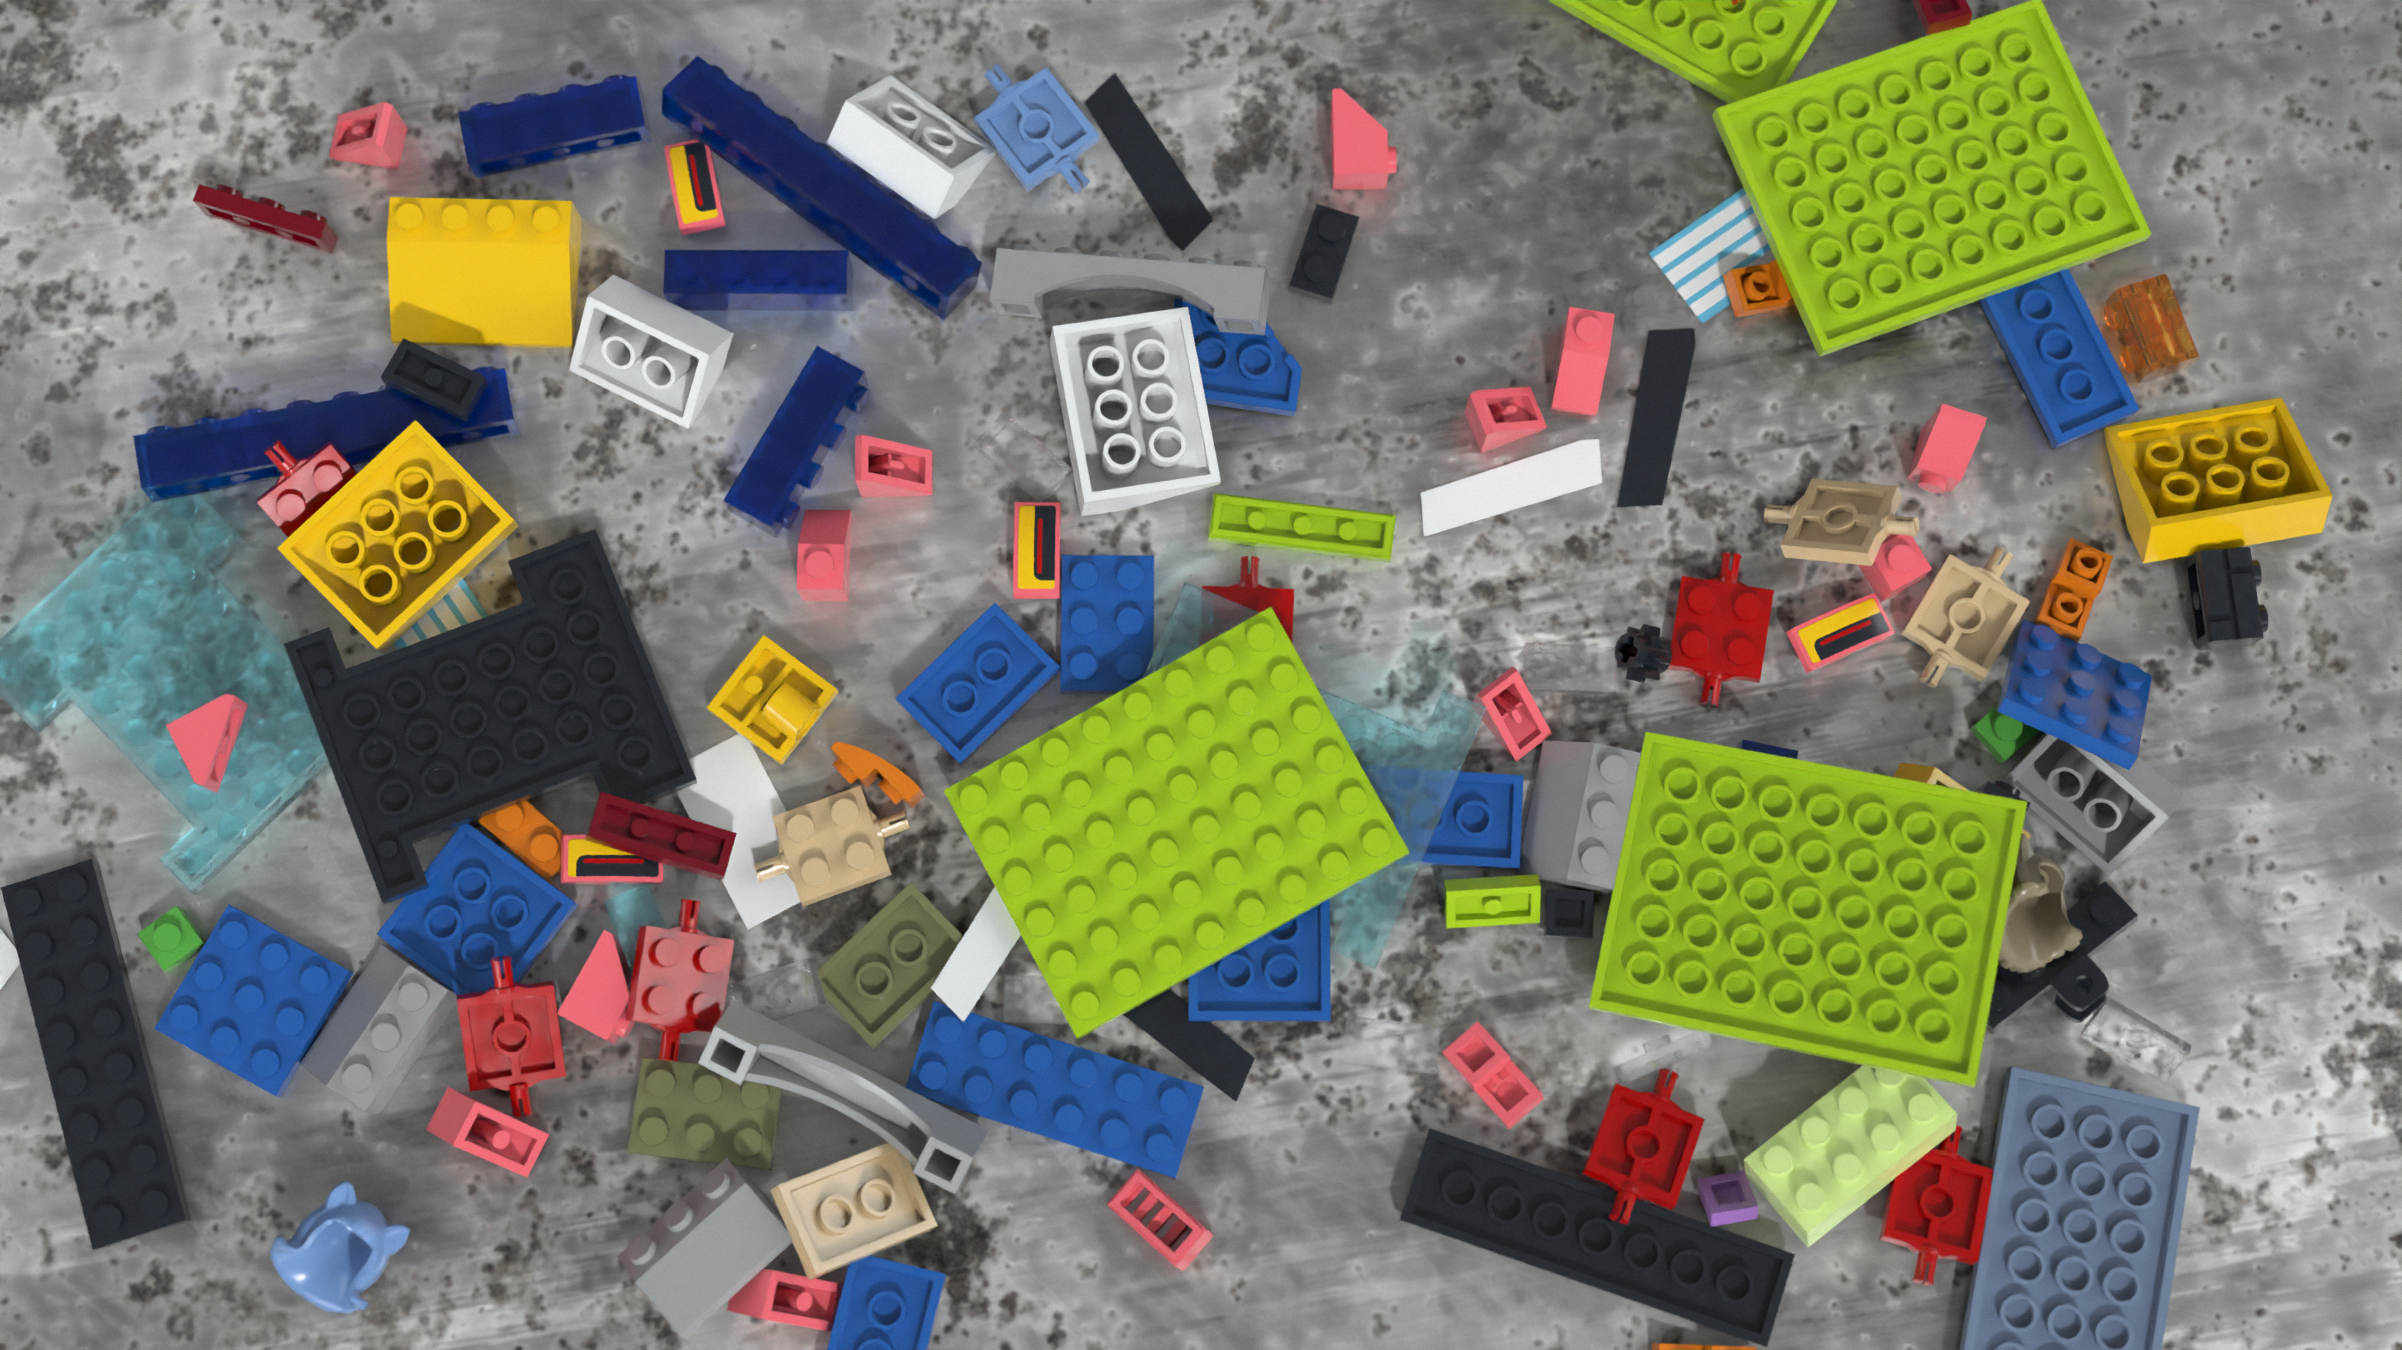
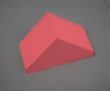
[329,102,408,170]
[1464,387,1547,453]
[855,434,932,497]
[1471,667,1552,762]
[166,693,248,793]

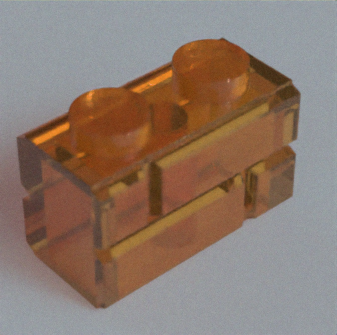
[2104,273,2199,384]

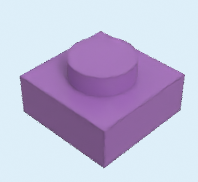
[1697,1171,1758,1227]

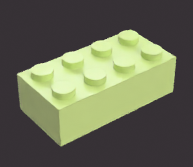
[1744,1065,1957,1247]

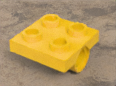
[706,635,839,765]

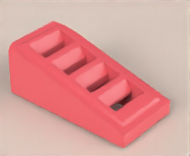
[1107,1168,1213,1271]

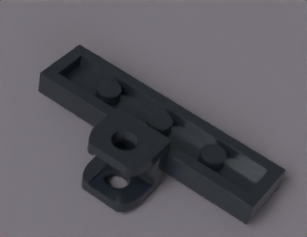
[1986,881,2138,1034]

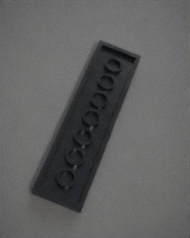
[1,859,191,1251]
[1399,1128,1795,1347]

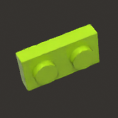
[1444,874,1541,929]

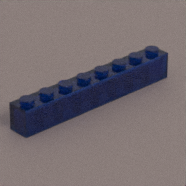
[661,55,982,321]
[133,366,520,502]

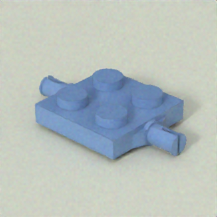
[974,64,1100,193]

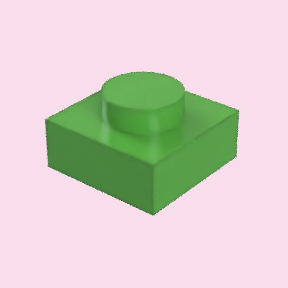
[1970,705,2039,764]
[137,906,206,973]

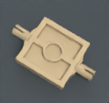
[1764,479,1919,566]
[1901,547,2030,688]
[753,785,911,907]

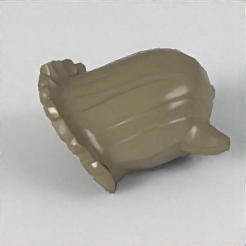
[1999,834,2083,973]

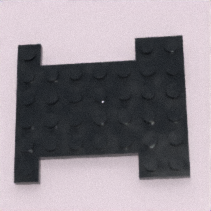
[284,529,697,905]

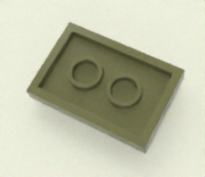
[807,882,963,1049]
[628,1057,783,1170]

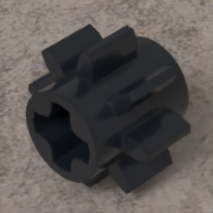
[1615,624,1672,683]

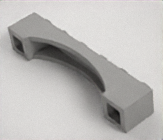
[989,244,1271,335]
[698,1001,988,1194]

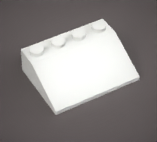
[1050,307,1221,516]

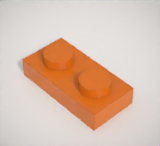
[478,800,566,884]

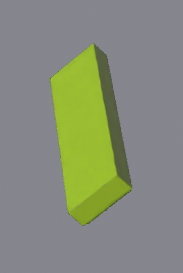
[1208,493,1396,563]

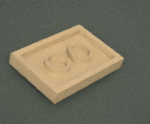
[771,1143,938,1280]

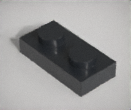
[1289,204,1359,304]
[381,338,488,422]

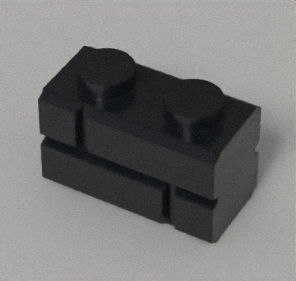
[2184,547,2268,650]

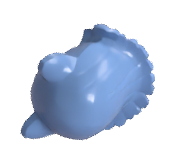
[270,1181,410,1313]

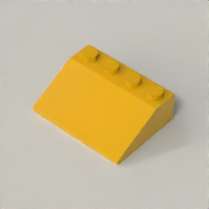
[387,197,582,348]
[2104,397,2333,563]
[277,420,519,653]

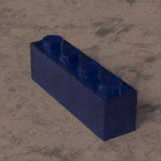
[458,74,653,178]
[663,250,853,311]
[723,346,870,538]

